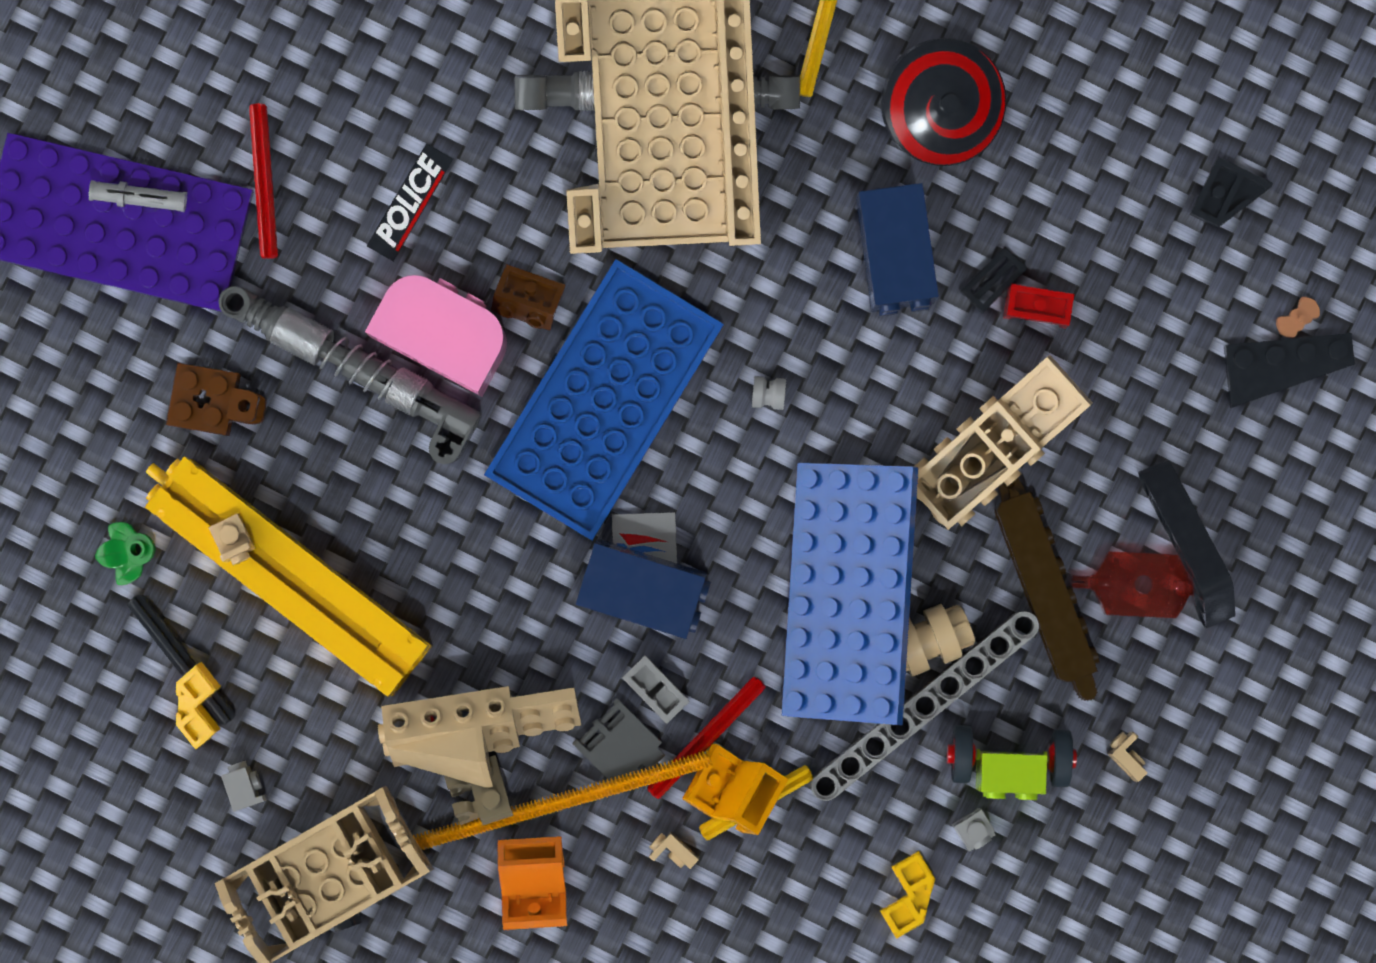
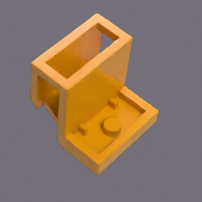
[682,744,789,835]

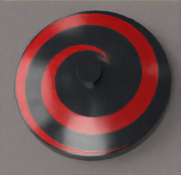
[881,38,1006,166]

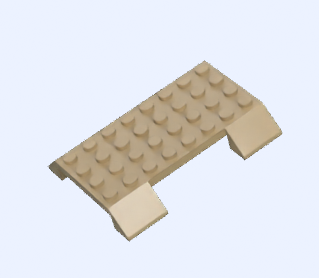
[555,0,761,254]

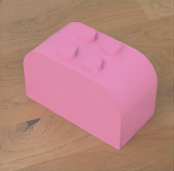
[365,275,507,397]

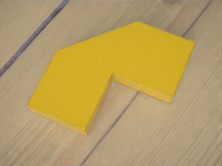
[176,662,221,750]
[880,851,935,939]

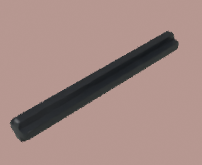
[127,594,236,726]

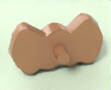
[1276,296,1320,339]

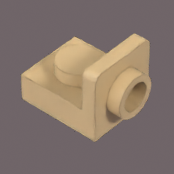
[208,513,256,565]
[1107,732,1147,782]
[649,831,699,869]

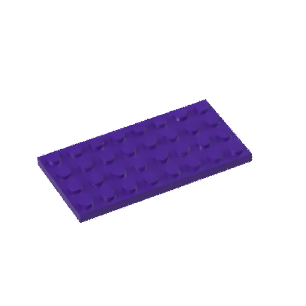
[0,133,254,312]

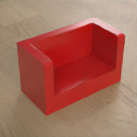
[1003,284,1075,329]

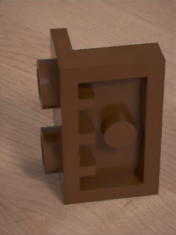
[491,264,566,330]

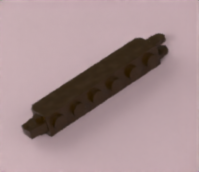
[994,478,1100,701]

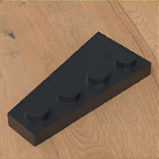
[1224,333,1355,408]

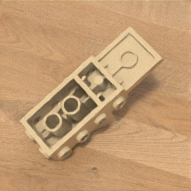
[914,355,1093,530]
[378,686,581,788]

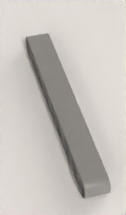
[810,611,1039,801]

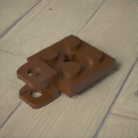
[166,363,267,436]

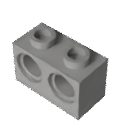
[622,655,690,724]

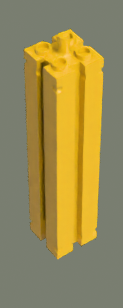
[145,456,432,697]

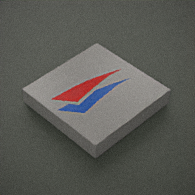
[612,512,677,563]

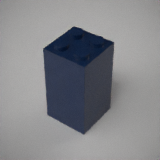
[856,183,939,316]
[575,539,711,639]

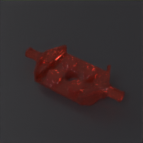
[1071,551,1193,618]

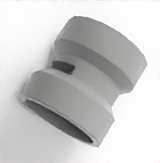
[752,376,786,410]

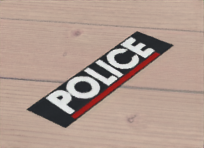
[367,143,453,262]

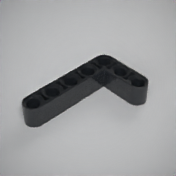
[1138,460,1236,629]

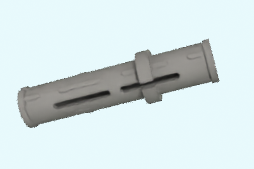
[89,180,187,212]

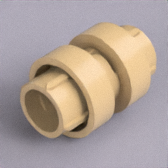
[906,604,975,677]

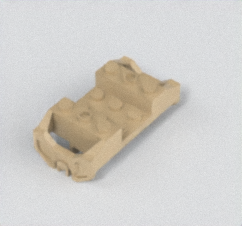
[215,786,434,963]

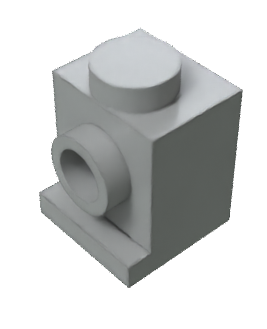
[221,761,268,812]
[951,808,995,852]

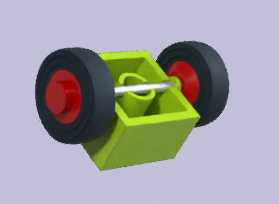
[947,725,1077,800]

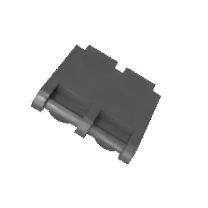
[572,698,665,792]

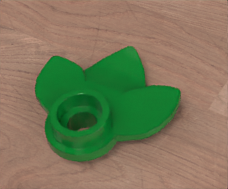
[95,522,156,585]

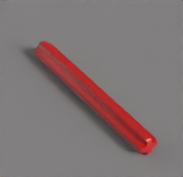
[249,103,278,259]
[647,676,766,799]

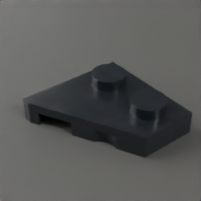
[1189,157,1273,228]

